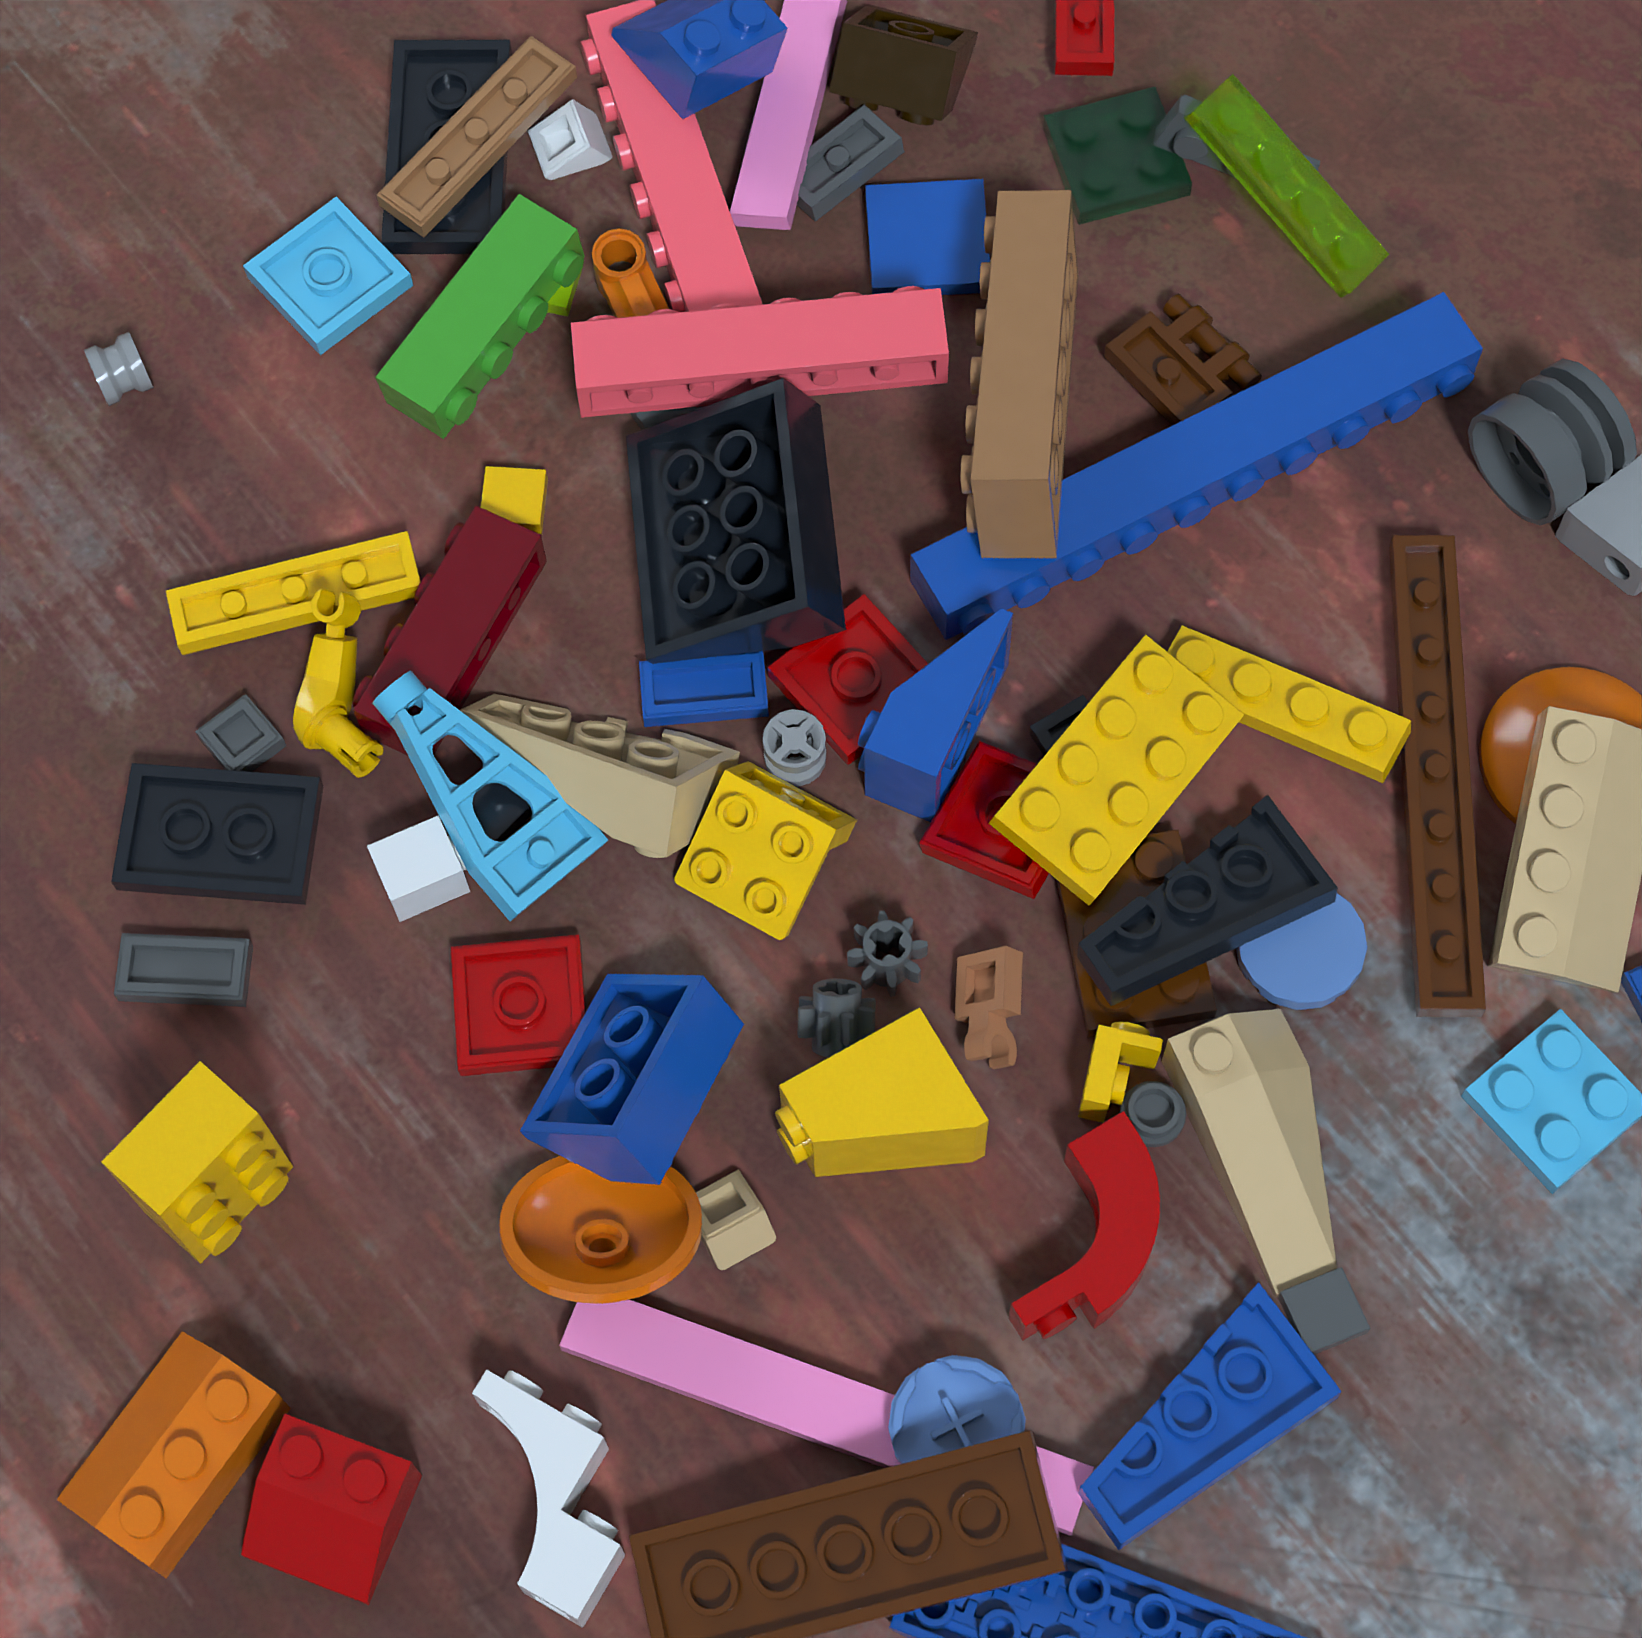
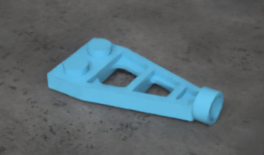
[372,671,608,922]

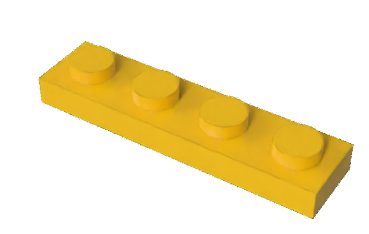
[166,531,421,655]
[1167,625,1411,783]

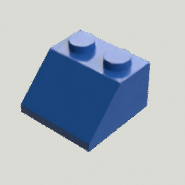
[611,0,788,119]

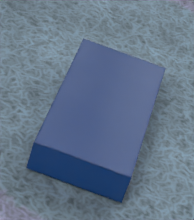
[639,651,769,727]

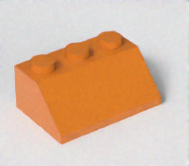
[56,1331,291,1579]

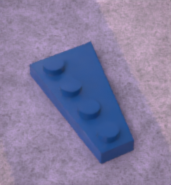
[1078,1282,1342,1550]

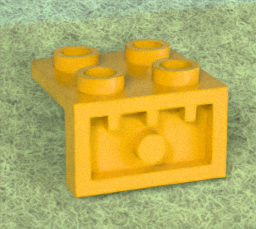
[675,761,857,940]

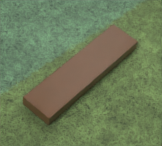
[377,36,577,238]

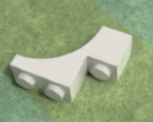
[472,1369,625,1628]

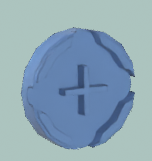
[888,1355,1026,1464]

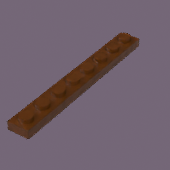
[1389,535,1486,1017]

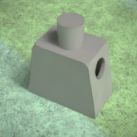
[1555,454,1642,596]

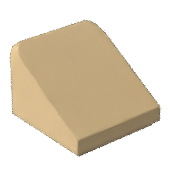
[696,1169,776,1270]

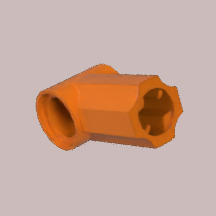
[592,228,669,318]

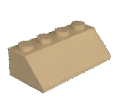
[1488,706,1642,993]

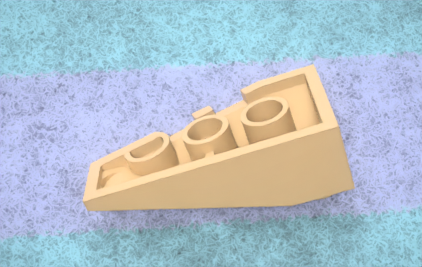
[460,694,740,858]
[1162,1009,1337,1298]

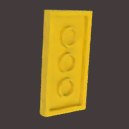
[989,635,1244,905]

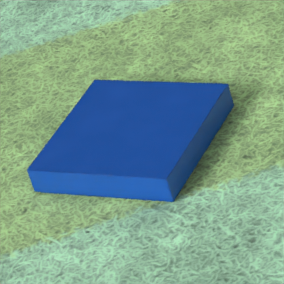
[865,179,990,295]

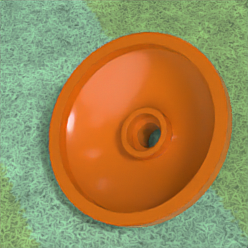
[1479,667,1642,824]
[499,1156,702,1304]

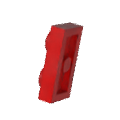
[1055,0,1114,76]

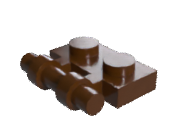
[1104,293,1262,426]

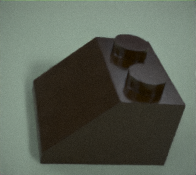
[829,4,978,125]

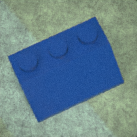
[520,974,744,1185]

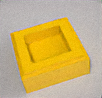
[481,466,548,534]

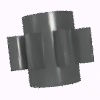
[847,911,928,997]
[798,979,876,1057]

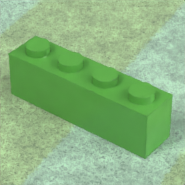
[375,194,585,439]

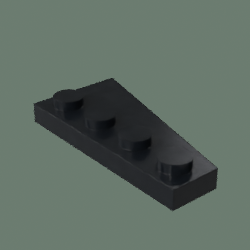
[1077,795,1338,1006]

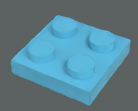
[243,197,414,355]
[1461,1009,1642,1194]

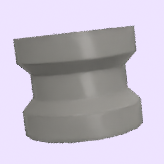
[84,332,153,406]
[763,709,827,787]

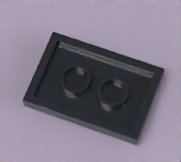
[111,763,324,905]

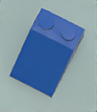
[858,608,1013,822]

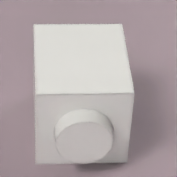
[367,815,470,922]

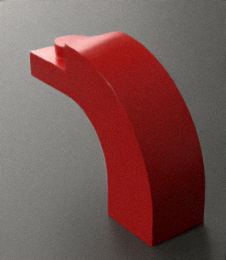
[1009,1111,1160,1341]

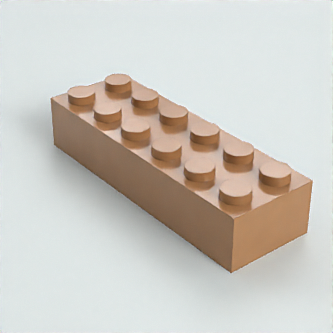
[961,190,1078,558]

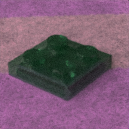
[1043,86,1192,225]

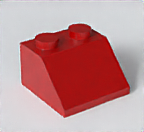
[241,1413,422,1605]

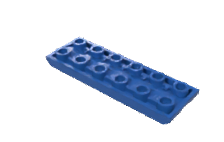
[889,1543,1306,1638]

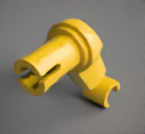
[293,588,384,778]

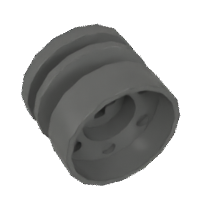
[1468,358,1637,526]

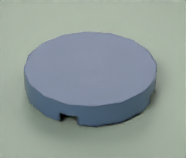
[1236,893,1367,1010]

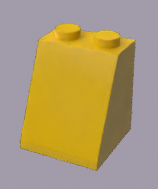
[775,1007,989,1177]

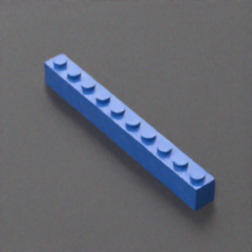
[910,292,1483,640]

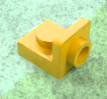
[1078,1022,1163,1123]

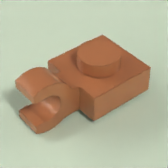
[955,946,1023,1069]

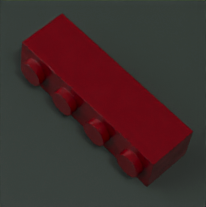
[353,505,547,756]

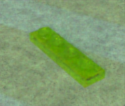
[1184,74,1389,298]

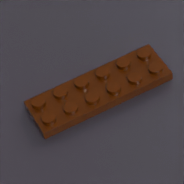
[629,1430,1068,1638]

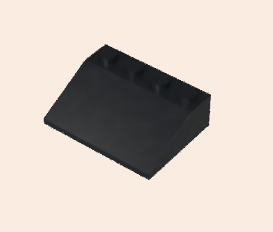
[626,378,846,664]

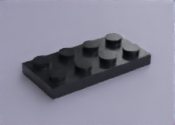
[381,40,512,254]

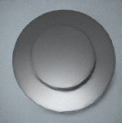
[1120,1081,1186,1147]

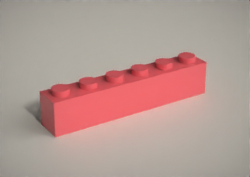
[571,286,949,418]

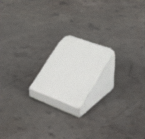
[528,99,612,180]

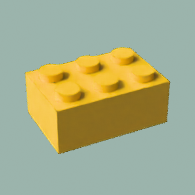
[101,1061,293,1264]

